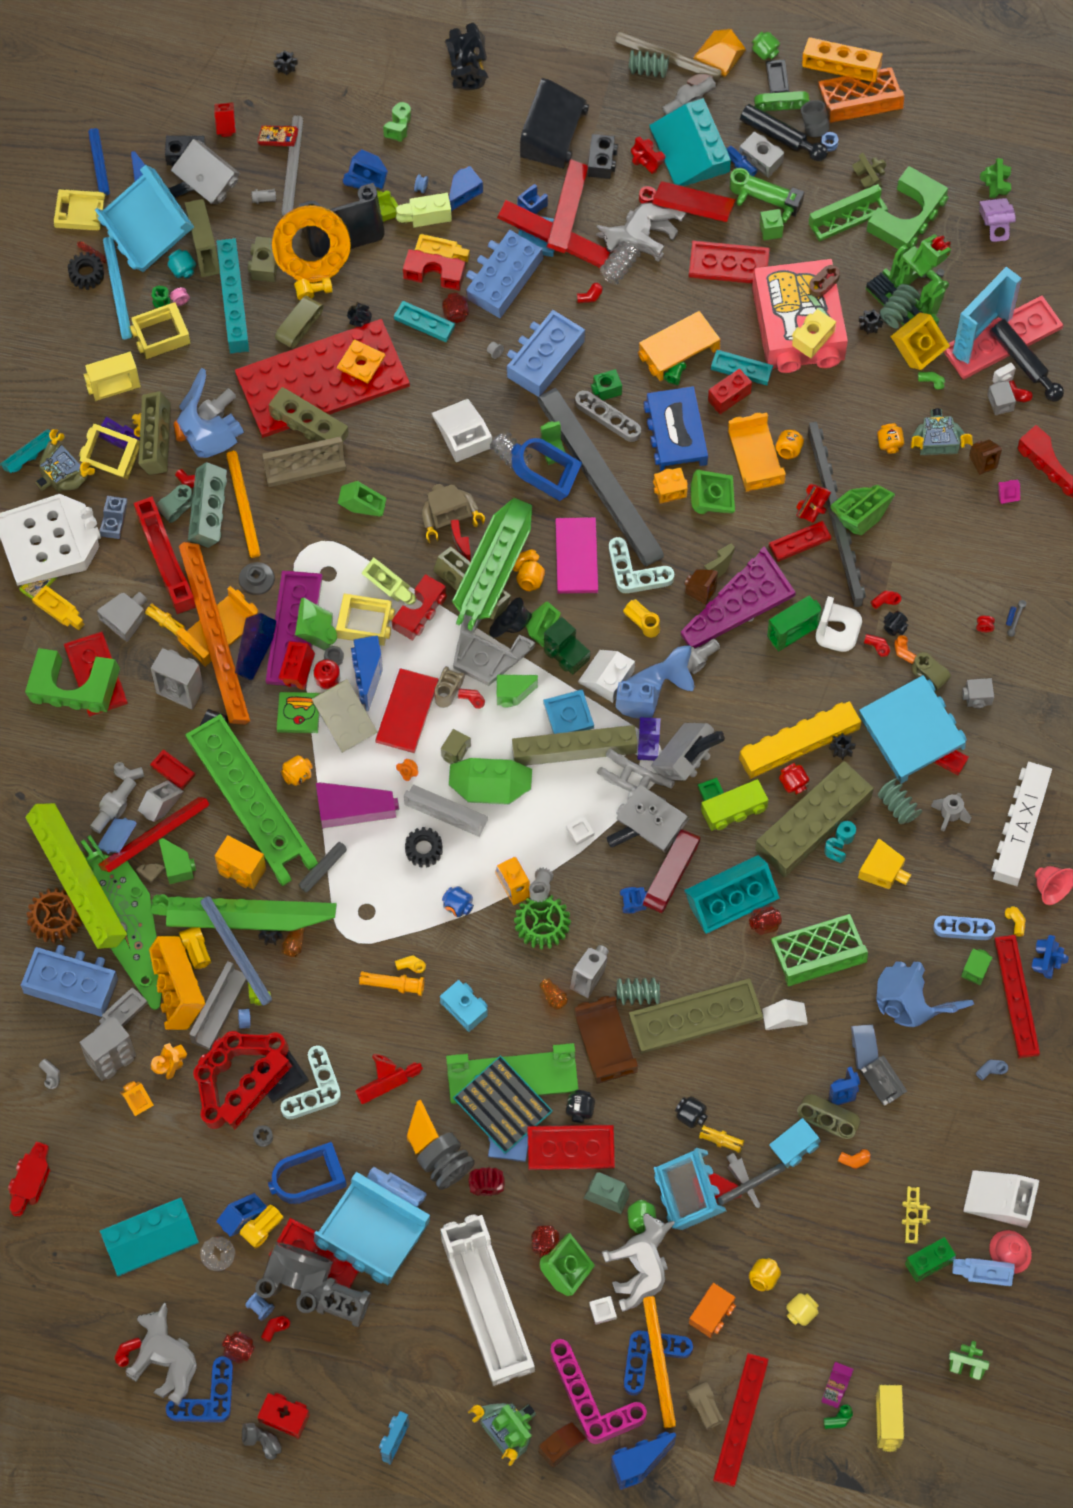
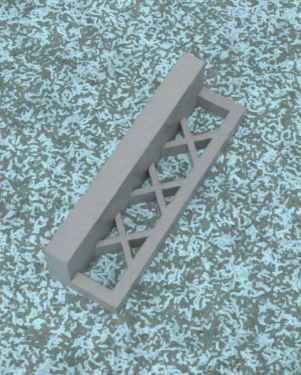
[404,784,488,837]
[189,961,247,1050]

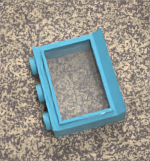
[654,1148,726,1230]

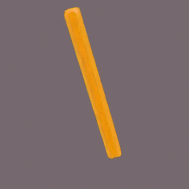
[226,451,261,558]
[643,1296,676,1428]

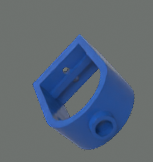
[511,438,582,501]
[268,1142,347,1204]

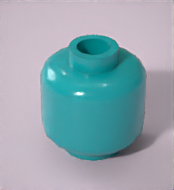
[167,249,196,279]

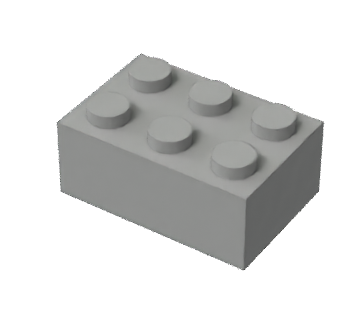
[151,648,204,710]
[79,1017,136,1081]

